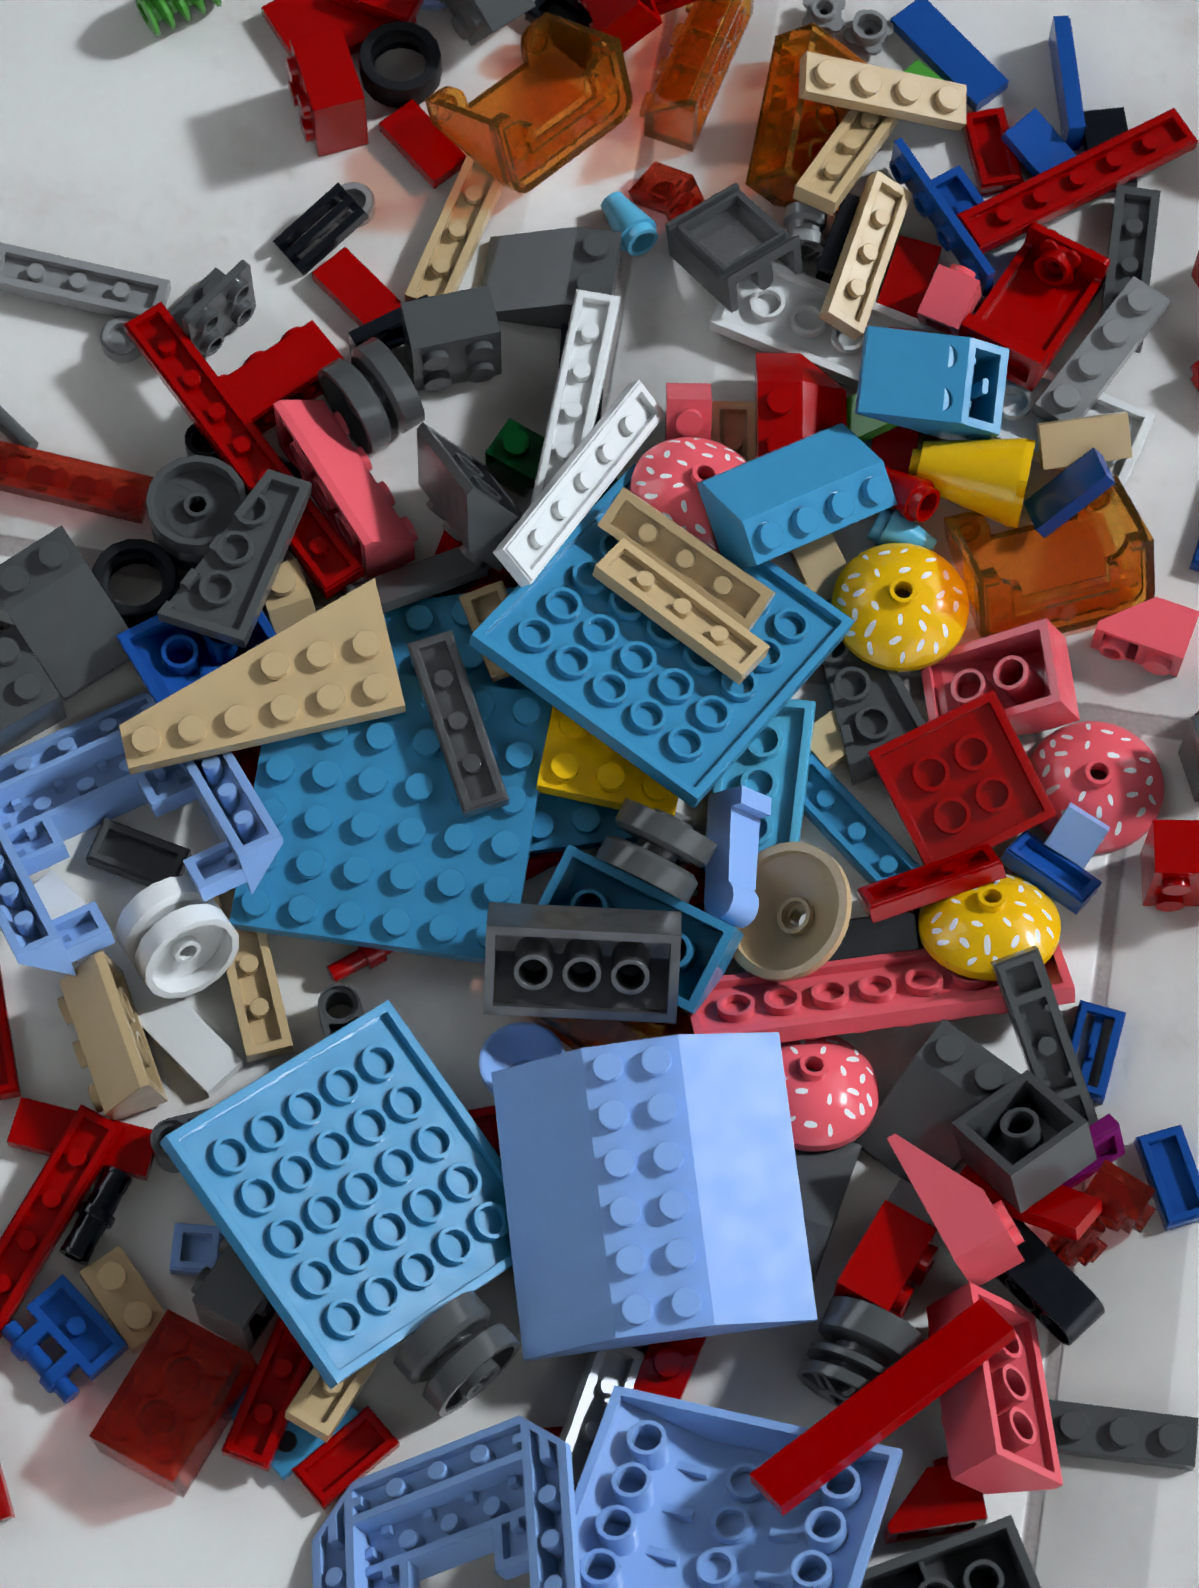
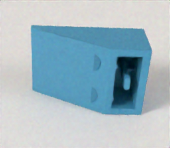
[855,326,1009,440]

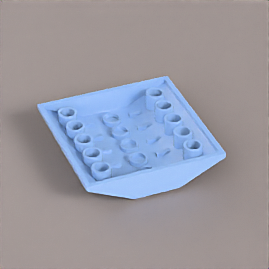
[491,1032,818,1361]
[574,1385,903,1588]

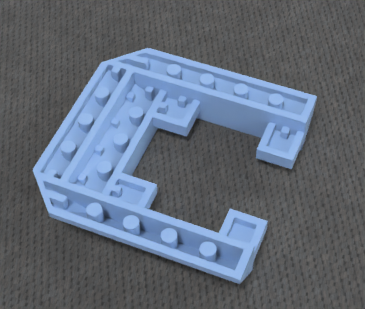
[0,693,284,976]
[312,1415,581,1588]

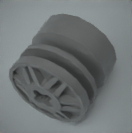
[797,1295,925,1407]

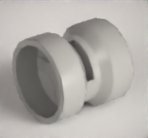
[783,201,827,261]

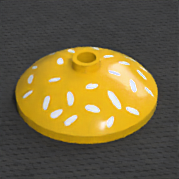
[831,543,969,672]
[918,873,1061,981]

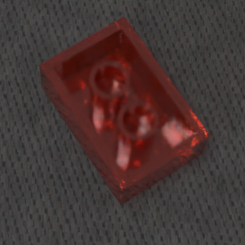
[89,1309,258,1498]

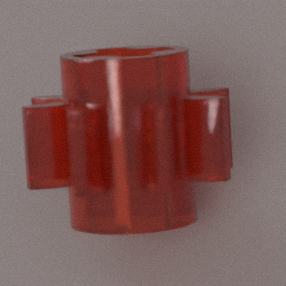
[1047,1217,1107,1267]

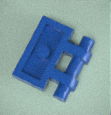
[1,1274,129,1404]

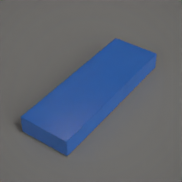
[890,0,1009,112]
[1048,15,1086,151]

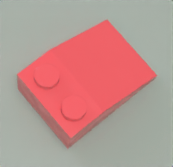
[921,618,1080,735]
[887,1134,1025,1286]

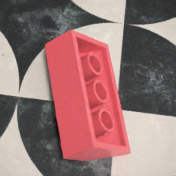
[273,400,418,580]
[926,1282,1063,1494]

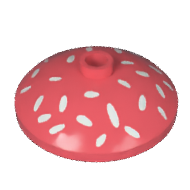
[629,437,747,553]
[1030,721,1164,853]
[781,1035,879,1152]

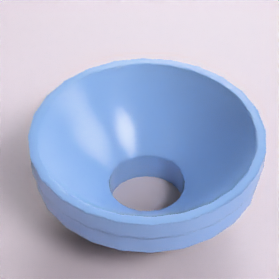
[479,1022,565,1096]

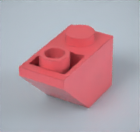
[917,263,983,336]
[665,383,712,480]
[1090,597,1199,677]

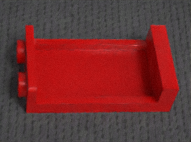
[958,222,1110,392]

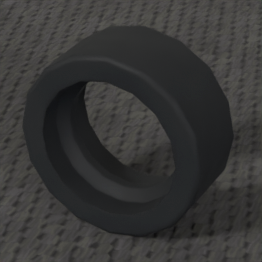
[359,21,442,108]
[92,539,180,629]

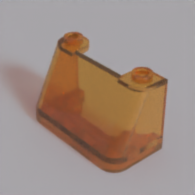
[425,12,633,193]
[944,475,1155,638]

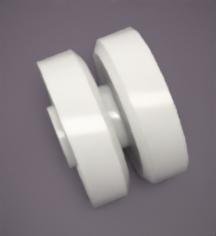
[116,876,239,999]

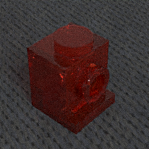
[1084,1159,1156,1235]

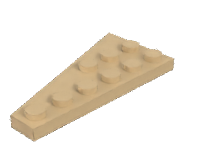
[119,578,406,775]

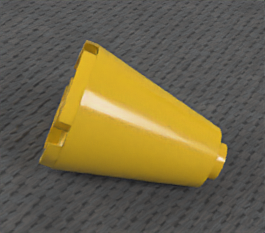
[908,438,1036,528]

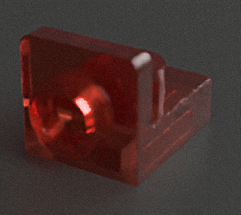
[628,161,705,221]

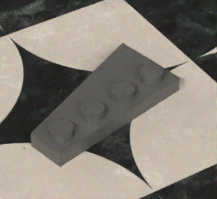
[157,469,313,649]
[822,598,926,786]

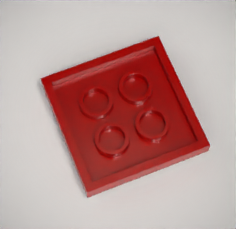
[867,690,1057,865]

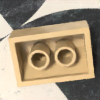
[57,951,168,1121]

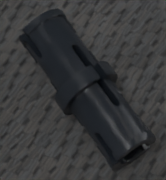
[59,1165,133,1265]

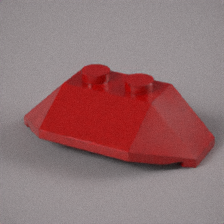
[755,353,847,458]

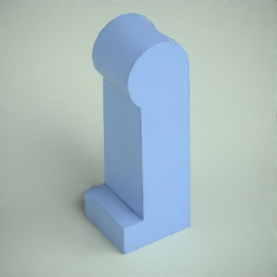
[704,785,772,928]

